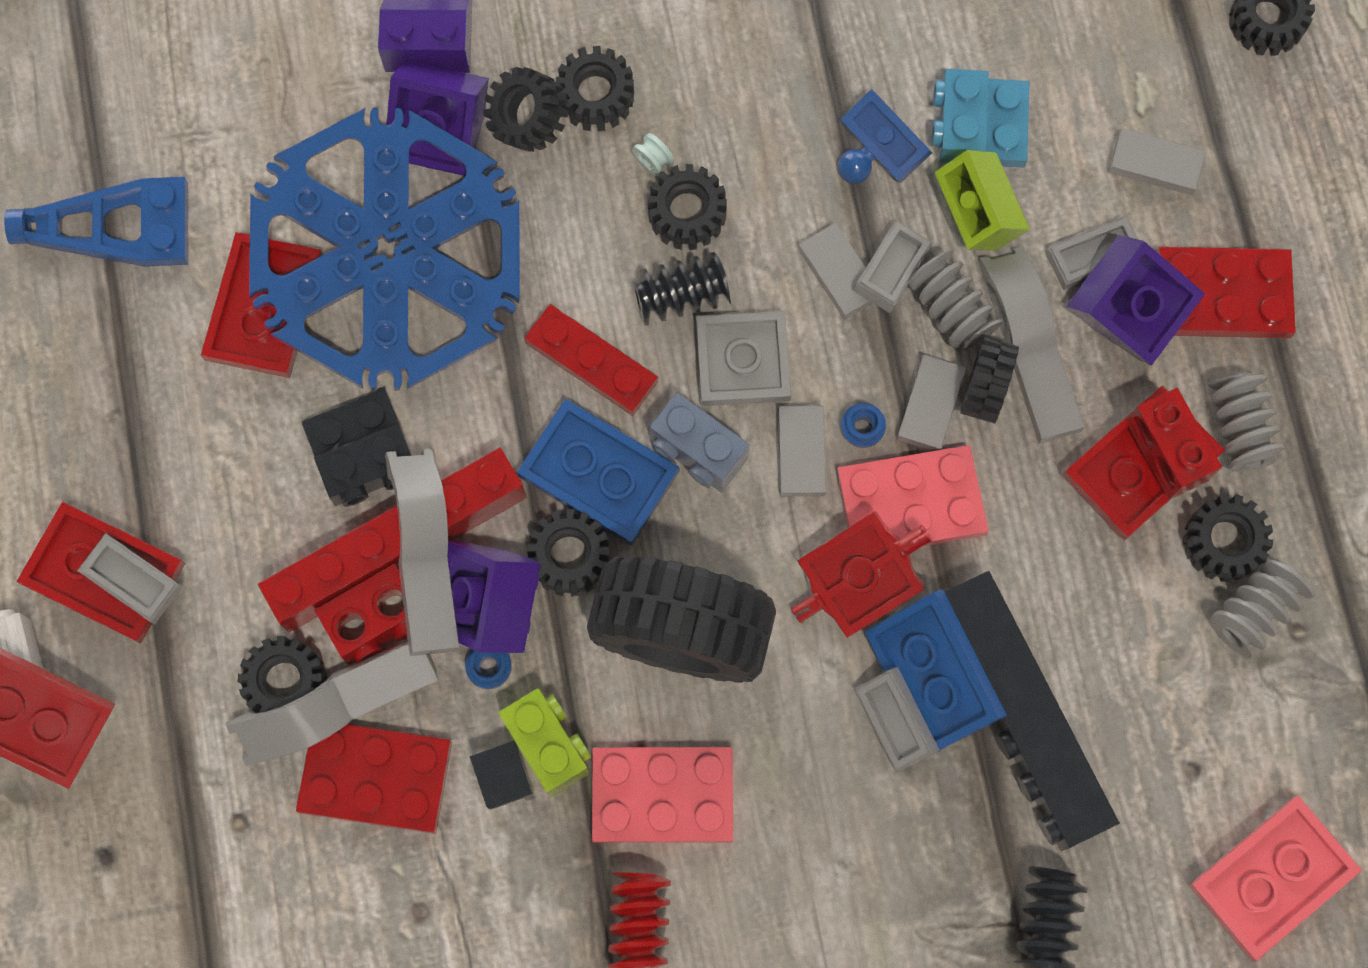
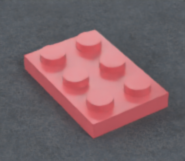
[837,445,989,546]
[592,747,733,843]
[1188,796,1362,961]

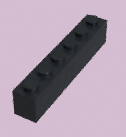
[944,571,1120,852]

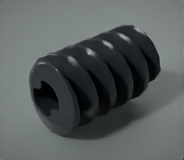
[634,252,731,326]
[1014,866,1088,968]

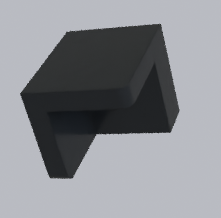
[469,741,535,810]

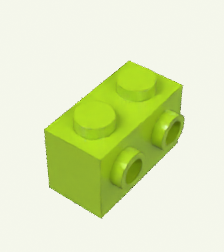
[934,150,1030,251]
[498,688,591,798]

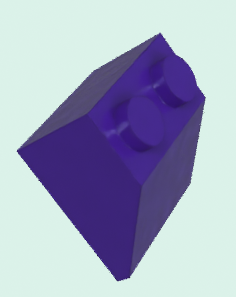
[378,0,472,73]
[386,60,489,176]
[1066,235,1205,366]
[447,539,541,653]

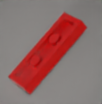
[524,304,658,416]

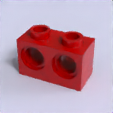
[1126,387,1223,500]
[314,563,407,664]

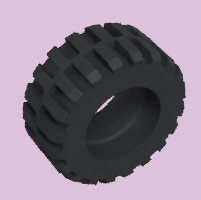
[586,555,776,683]

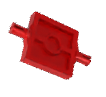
[791,510,932,638]

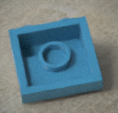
[932,68,1030,168]

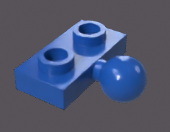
[837,89,932,184]

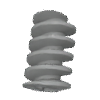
[909,250,1003,349]
[1208,373,1285,472]
[1211,560,1315,659]

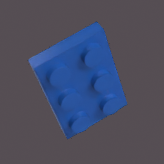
[516,399,680,546]
[864,589,1007,751]

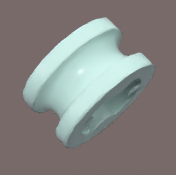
[632,133,674,177]

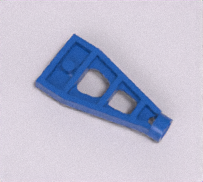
[4,177,189,267]

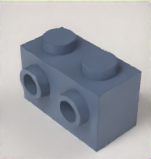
[649,392,750,493]

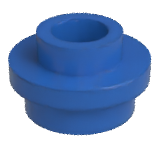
[841,403,886,448]
[465,650,512,690]

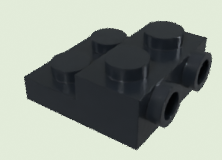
[301,389,412,507]

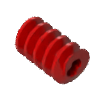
[608,872,671,968]

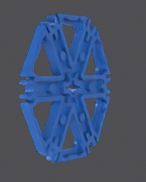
[249,108,520,391]

